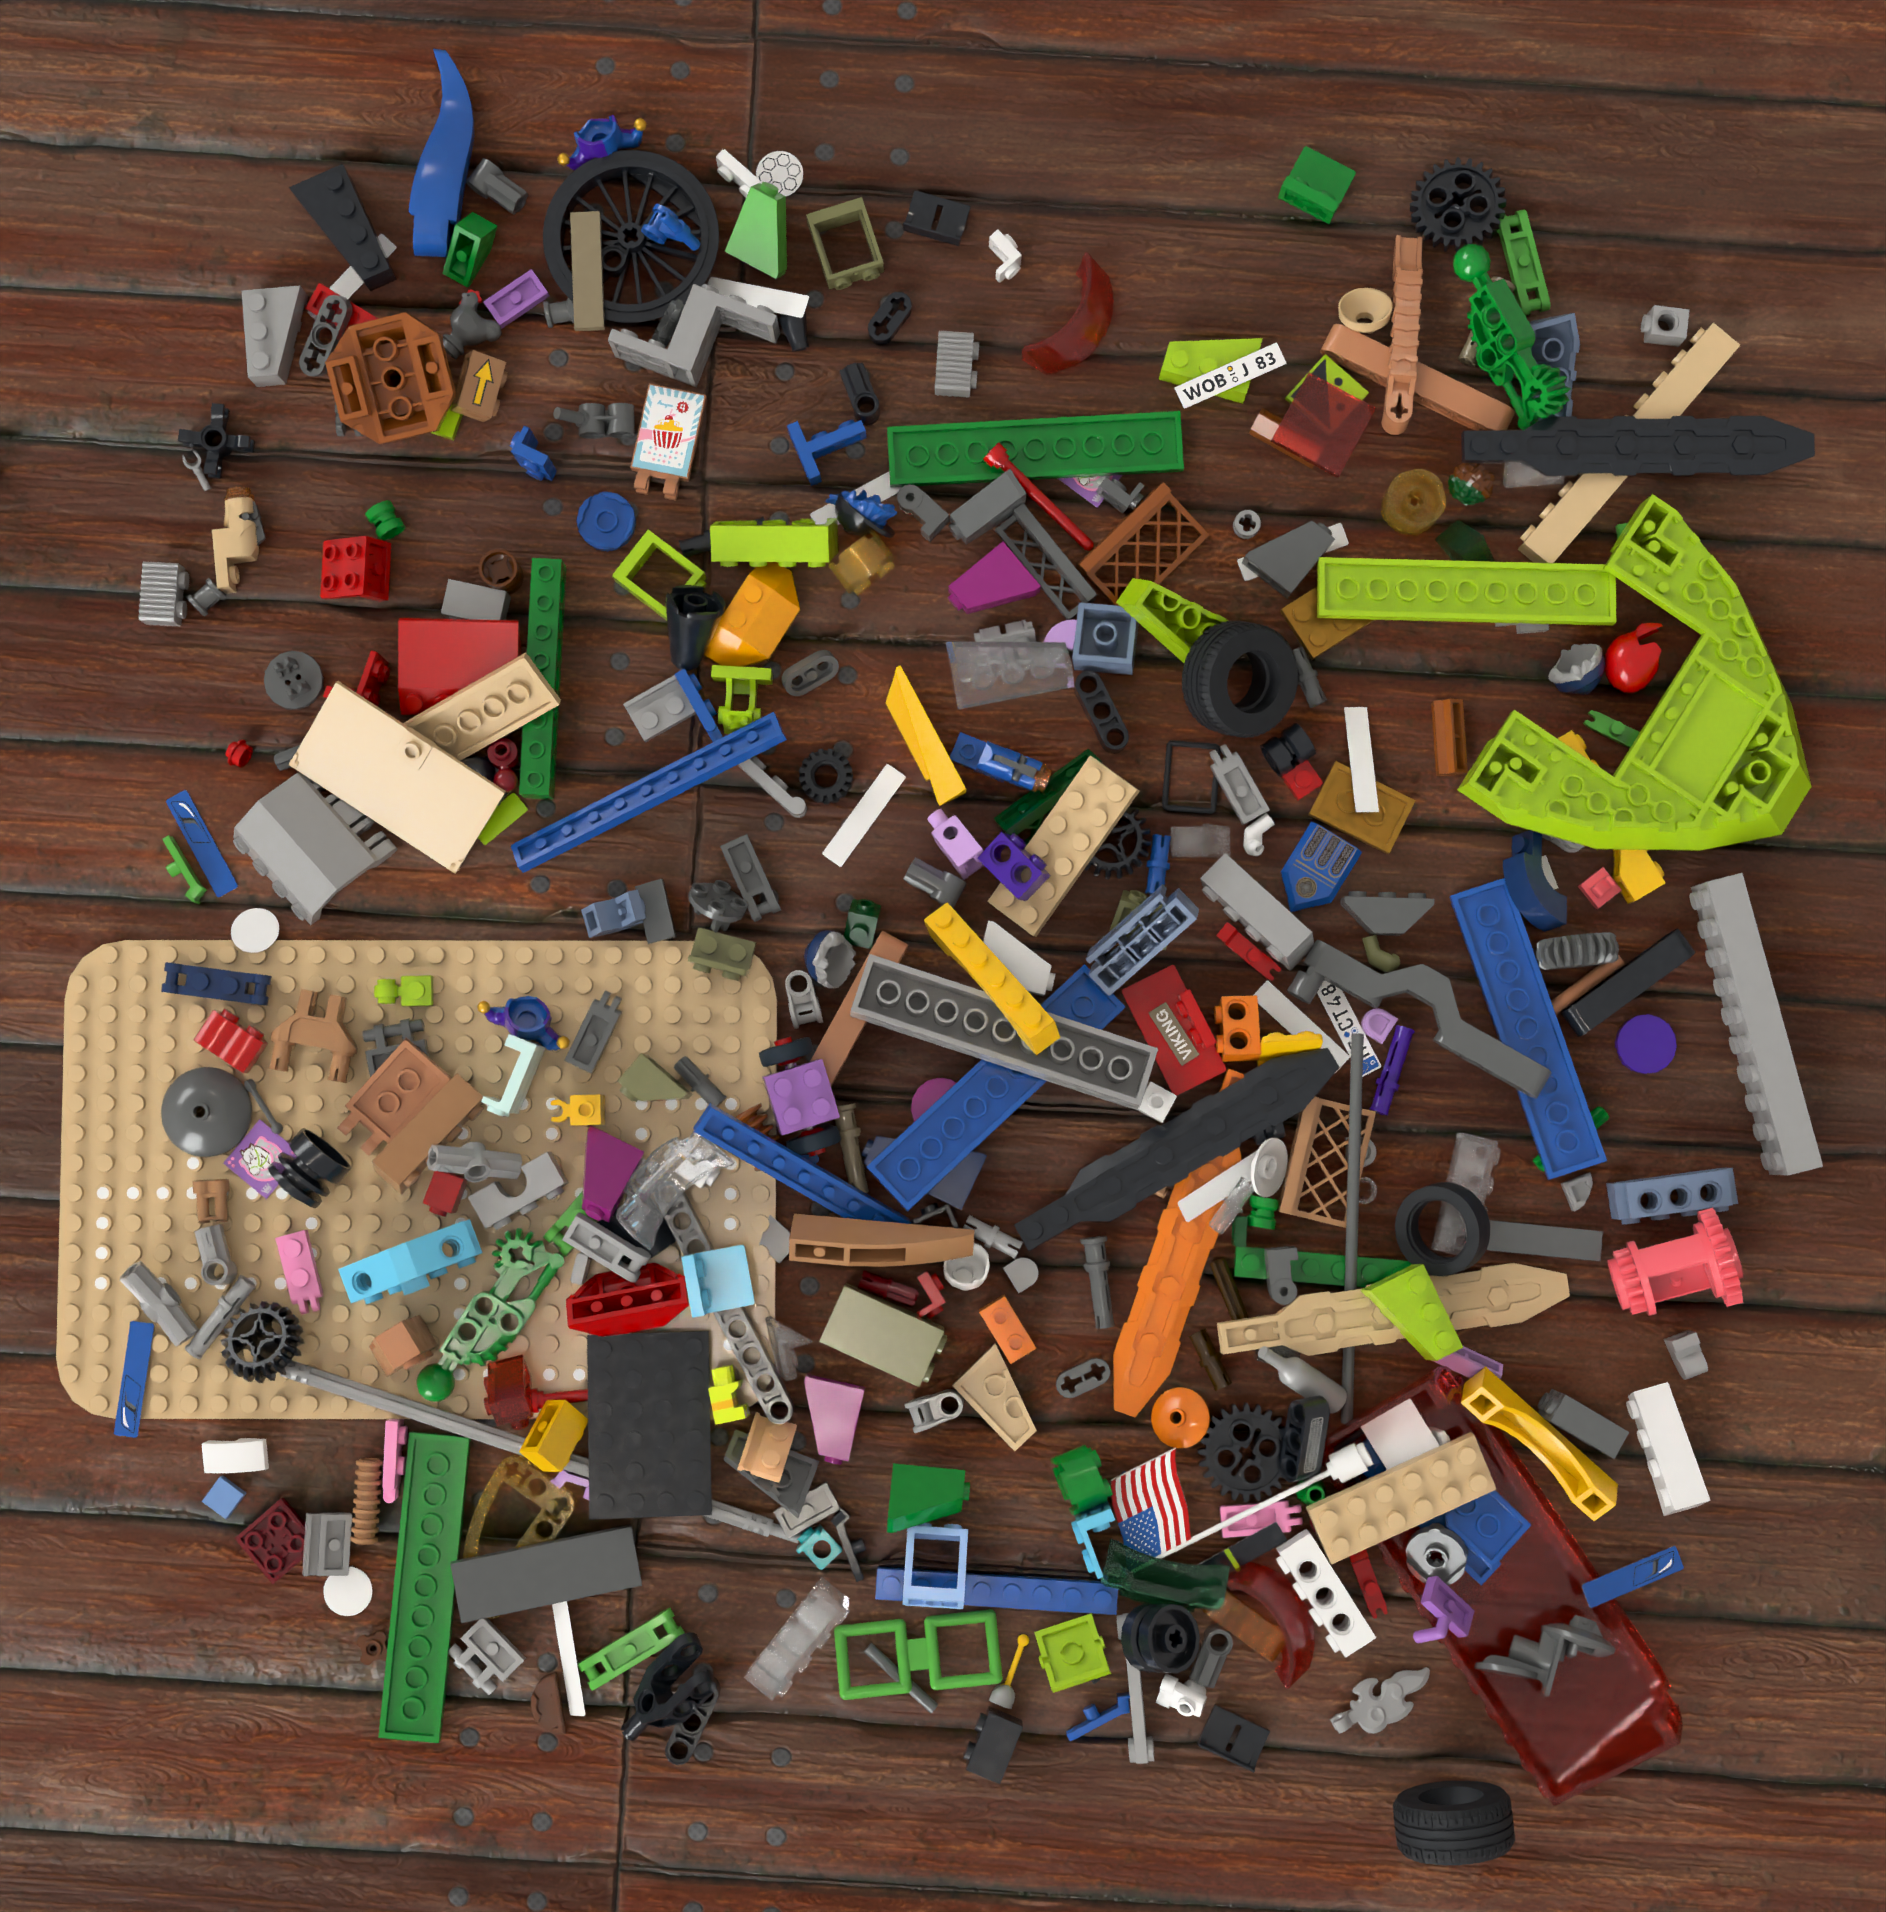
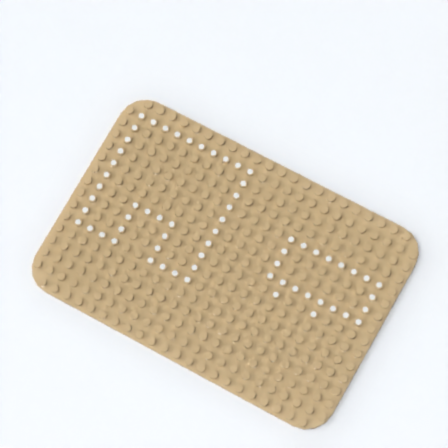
[56,940,777,1420]

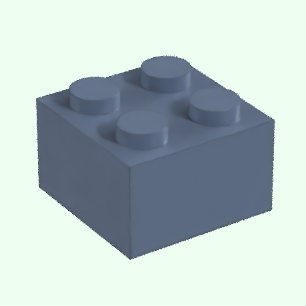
[1072,603,1139,675]

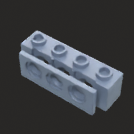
[1086,884,1199,996]
[1606,1167,1738,1224]

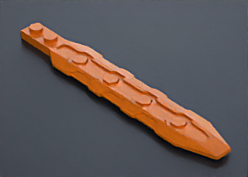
[1113,1069,1244,1417]

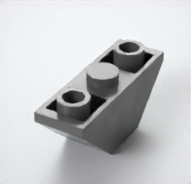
[1340,891,1435,936]

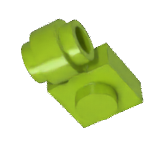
[374,975,433,1007]

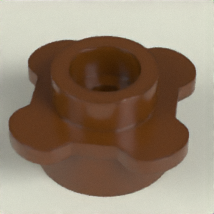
[357,1631,388,1665]

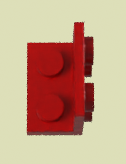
[320,536,391,602]
[323,650,390,707]

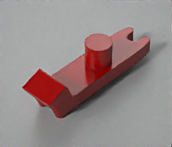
[1216,922,1281,981]
[1349,1549,1388,1619]

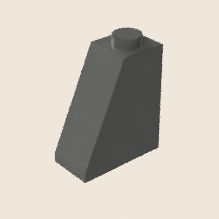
[948,469,1027,545]
[1242,521,1335,599]

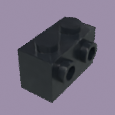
[963,1706,1023,1784]

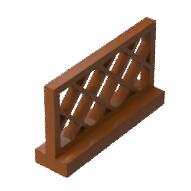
[1075,482,1209,606]

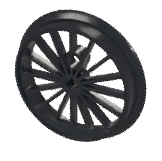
[543,150,719,323]

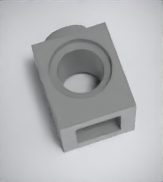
[1641,305,1690,347]

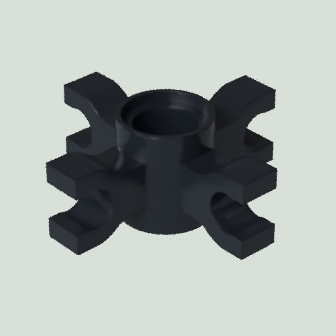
[178,403,255,479]

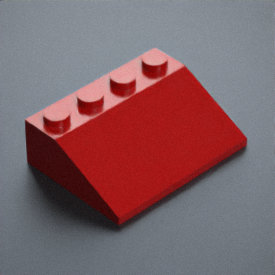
[398,618,522,715]

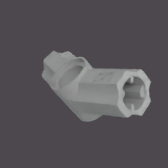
[120,1261,199,1347]

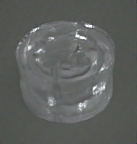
[1359,1177,1377,1204]

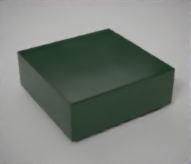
[1231,1216,1248,1247]

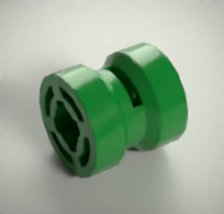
[365,500,406,541]
[1247,1195,1280,1230]

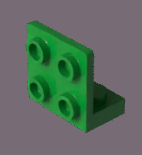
[1278,146,1356,224]

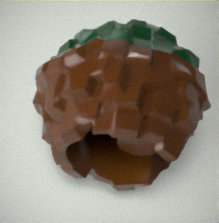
[1448,463,1495,506]

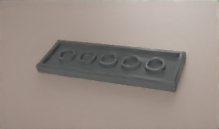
[450,1524,642,1623]

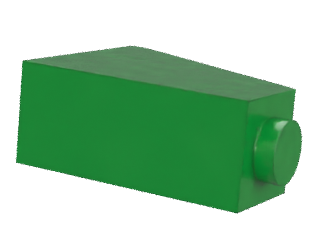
[887,1463,970,1533]

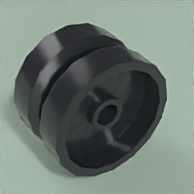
[1121,1604,1200,1674]

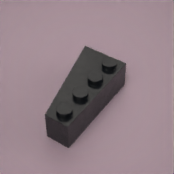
[289,164,397,291]

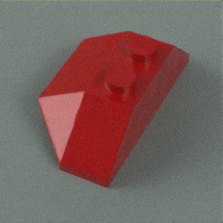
[566,1263,689,1337]

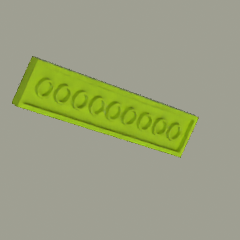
[1317,557,1616,626]

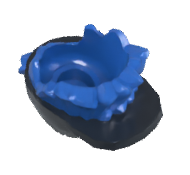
[826,490,897,538]

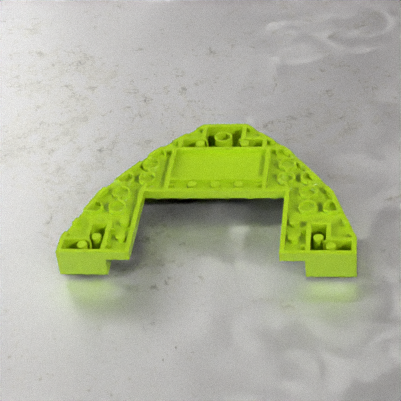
[1457,494,1811,851]

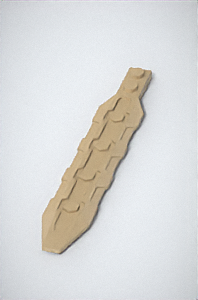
[1217,1263,1570,1356]

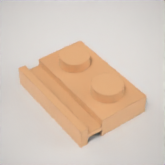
[737,1412,797,1483]

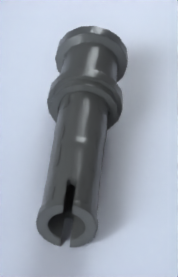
[1080,1236,1115,1329]

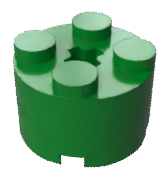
[1050,1445,1113,1516]

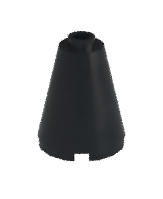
[665,585,726,671]

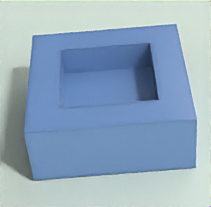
[202,1475,246,1519]

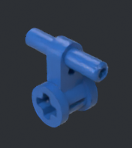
[641,204,700,251]

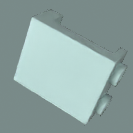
[481,1034,545,1117]

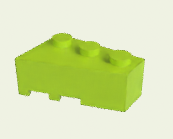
[1159,338,1263,404]
[1360,1264,1463,1361]

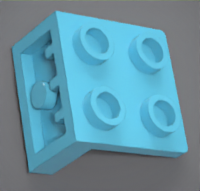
[681,1245,755,1318]
[1071,1502,1115,1579]

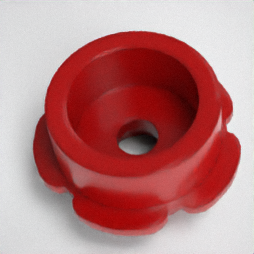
[226,739,253,768]

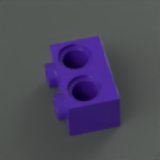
[977,832,1051,901]

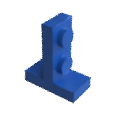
[787,420,867,486]

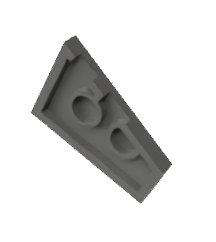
[724,1429,820,1518]

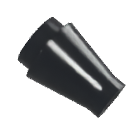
[778,312,809,352]

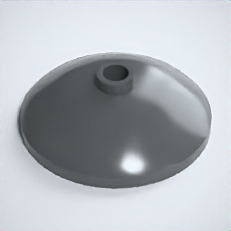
[161,1067,252,1157]

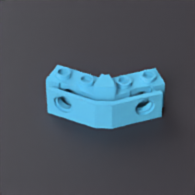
[338,1219,482,1305]

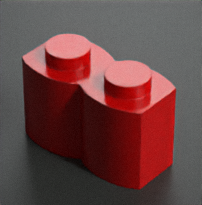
[194,1008,268,1073]

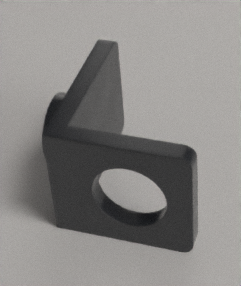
[911,1203,959,1228]

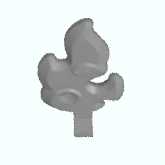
[1330,1667,1430,1734]

